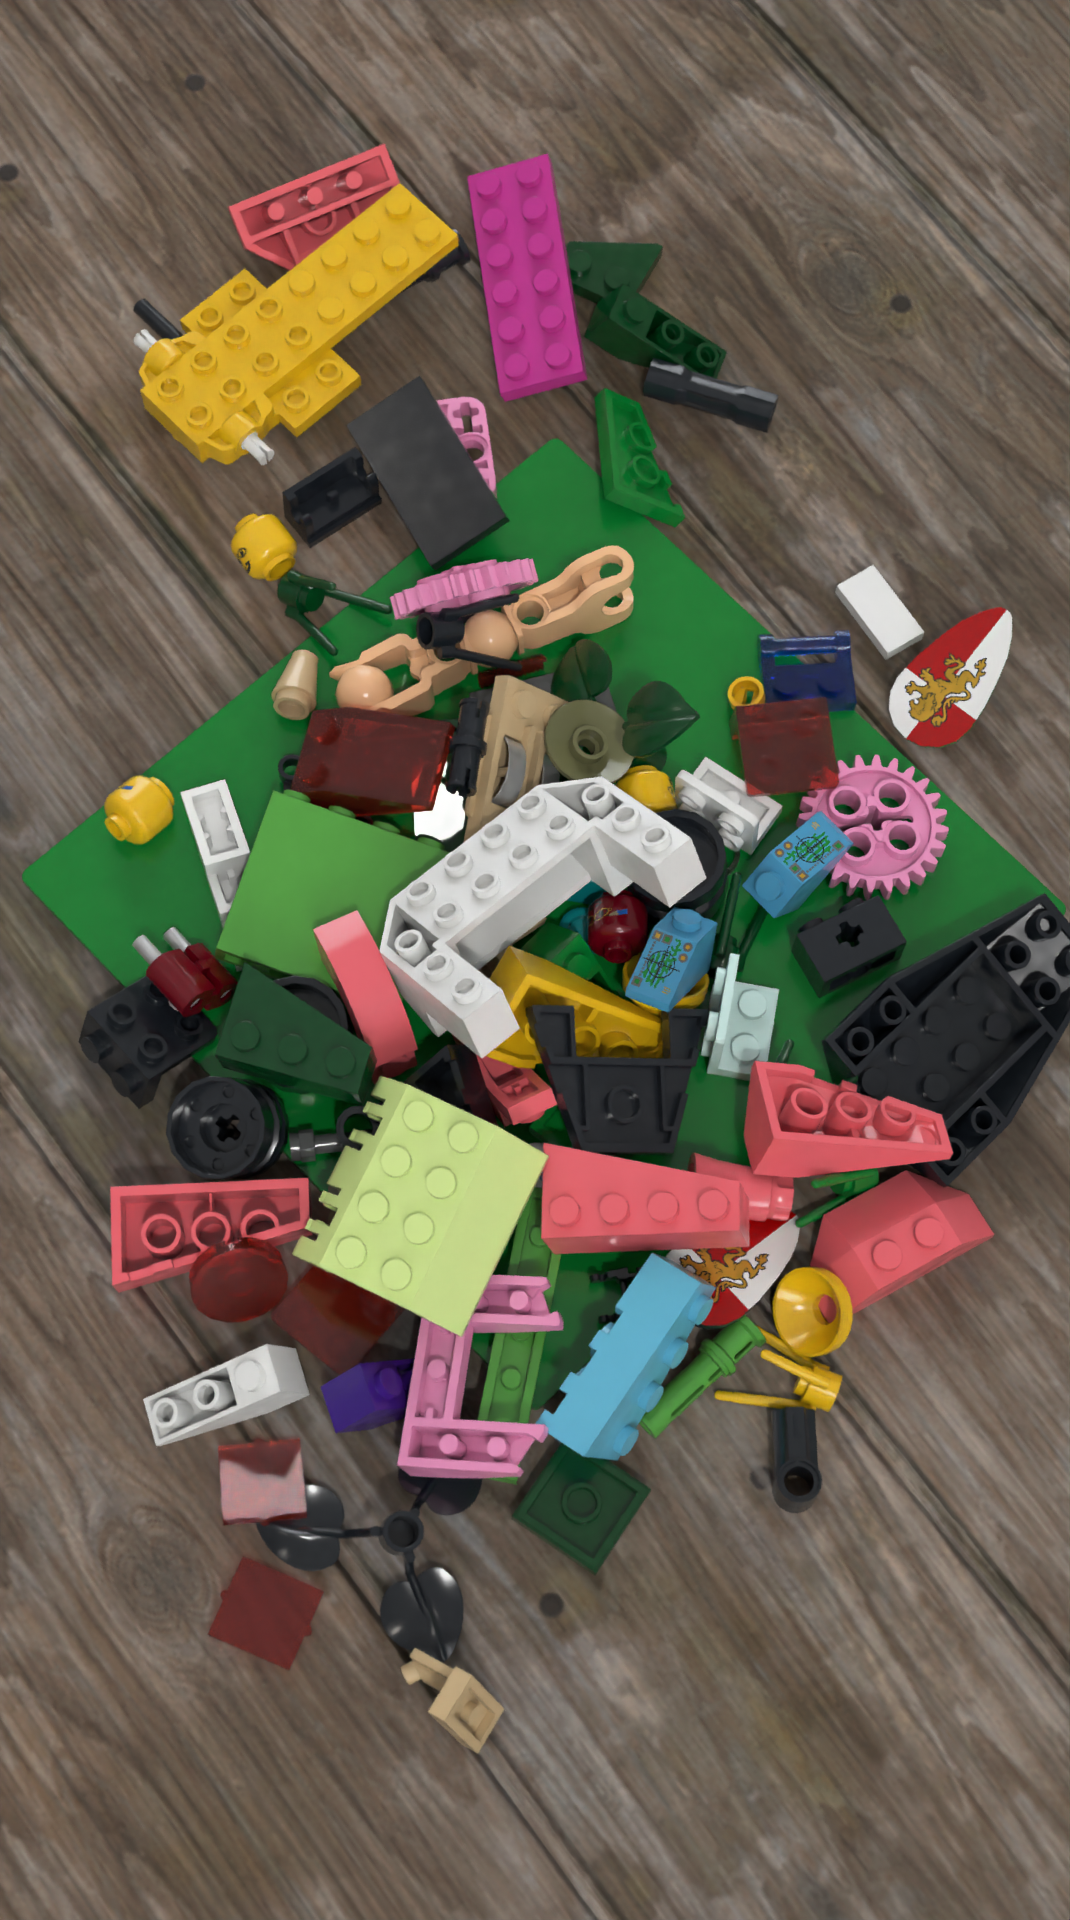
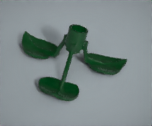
[551,639,700,782]

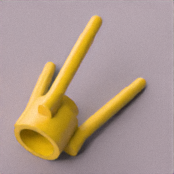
[714,1325,843,1412]

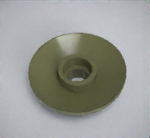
[544,700,634,784]

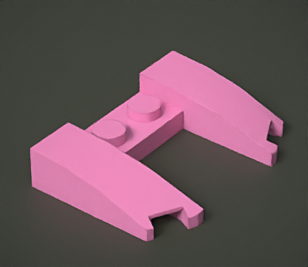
[397,1275,564,1478]

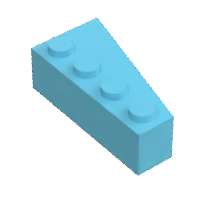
[535,1253,716,1461]

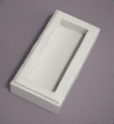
[835,565,924,660]

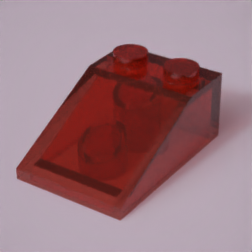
[290,707,455,817]

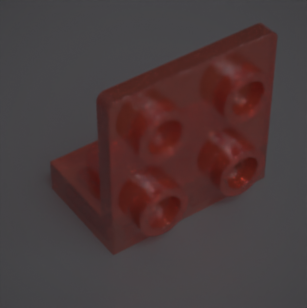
[729,697,839,797]
[271,1266,405,1376]

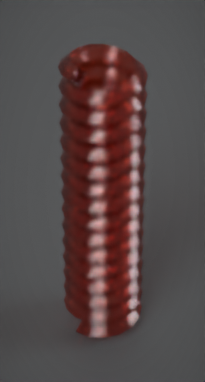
[478,653,547,689]

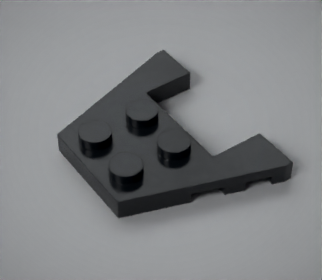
[526,1005,709,1155]

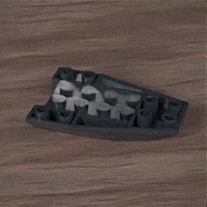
[821,893,1070,1187]

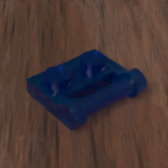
[757,630,857,715]

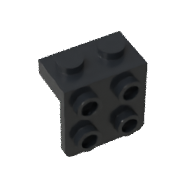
[78,976,218,1109]

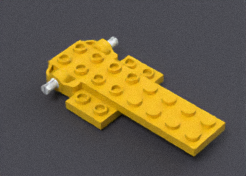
[133,183,459,465]

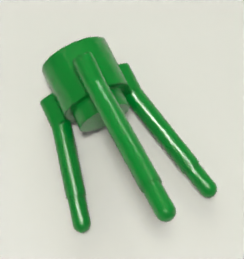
[795,1168,879,1228]

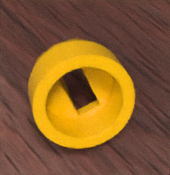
[728,676,766,717]

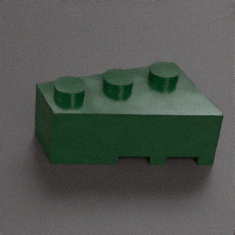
[215,962,377,1106]

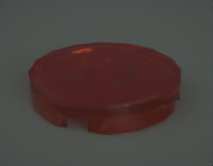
[189,1237,288,1323]

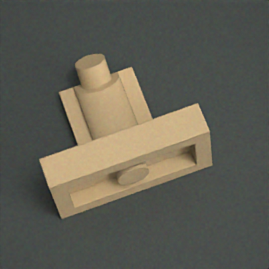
[401,1648,504,1754]

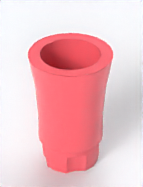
[687,1152,794,1222]

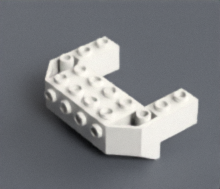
[379,777,706,1059]

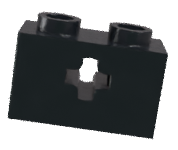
[791,895,907,998]

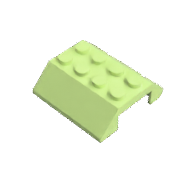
[292,1076,549,1337]

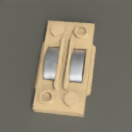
[463,675,568,843]

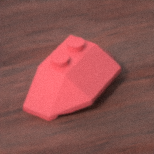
[227,144,400,271]
[809,1170,994,1323]

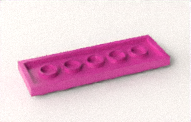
[467,153,588,402]

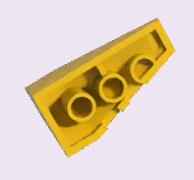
[486,946,663,1069]

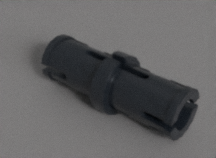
[446,697,490,797]

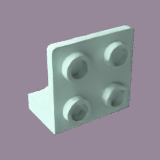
[701,953,779,1081]

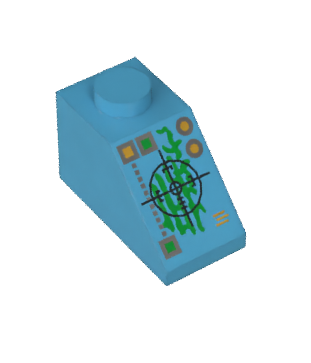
[742,811,854,918]
[625,907,717,1013]

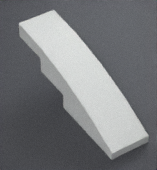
[180,779,250,972]

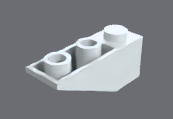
[143,1344,310,1446]

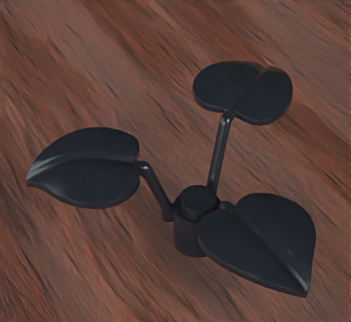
[255,1467,482,1662]

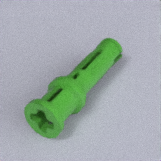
[639,1315,766,1439]

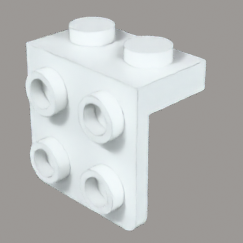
[675,757,783,855]

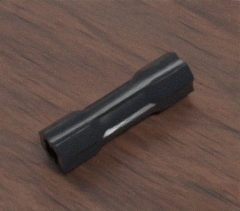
[642,358,778,433]

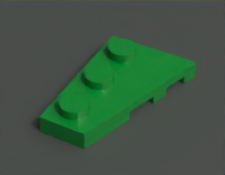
[594,388,686,527]

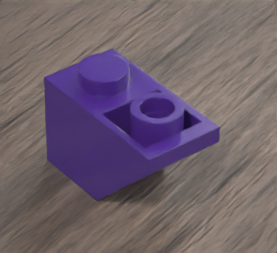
[321,1359,414,1433]

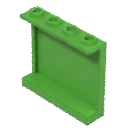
[215,790,450,1003]

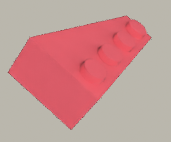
[541,1143,749,1254]
[110,1178,313,1293]

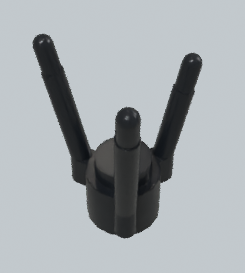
[416,593,523,671]

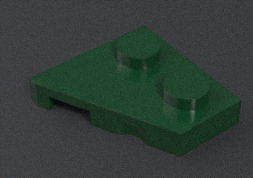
[566,241,663,304]

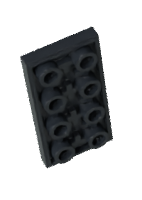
[346,375,510,570]

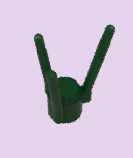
[277,570,392,656]
[707,872,768,979]

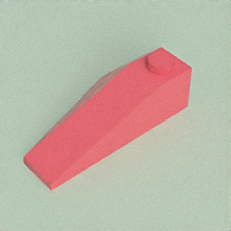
[743,1061,953,1178]

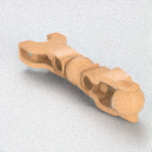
[329,545,634,733]

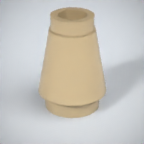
[271,650,319,720]

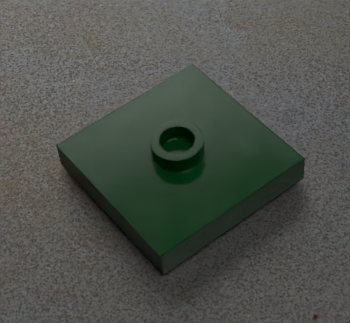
[512,1443,651,1576]

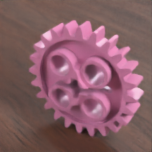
[390,558,538,620]
[796,754,949,900]

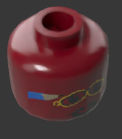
[587,890,649,963]

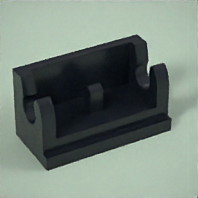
[282,447,382,548]

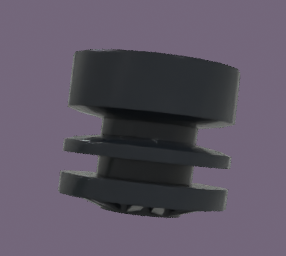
[166,1076,289,1179]

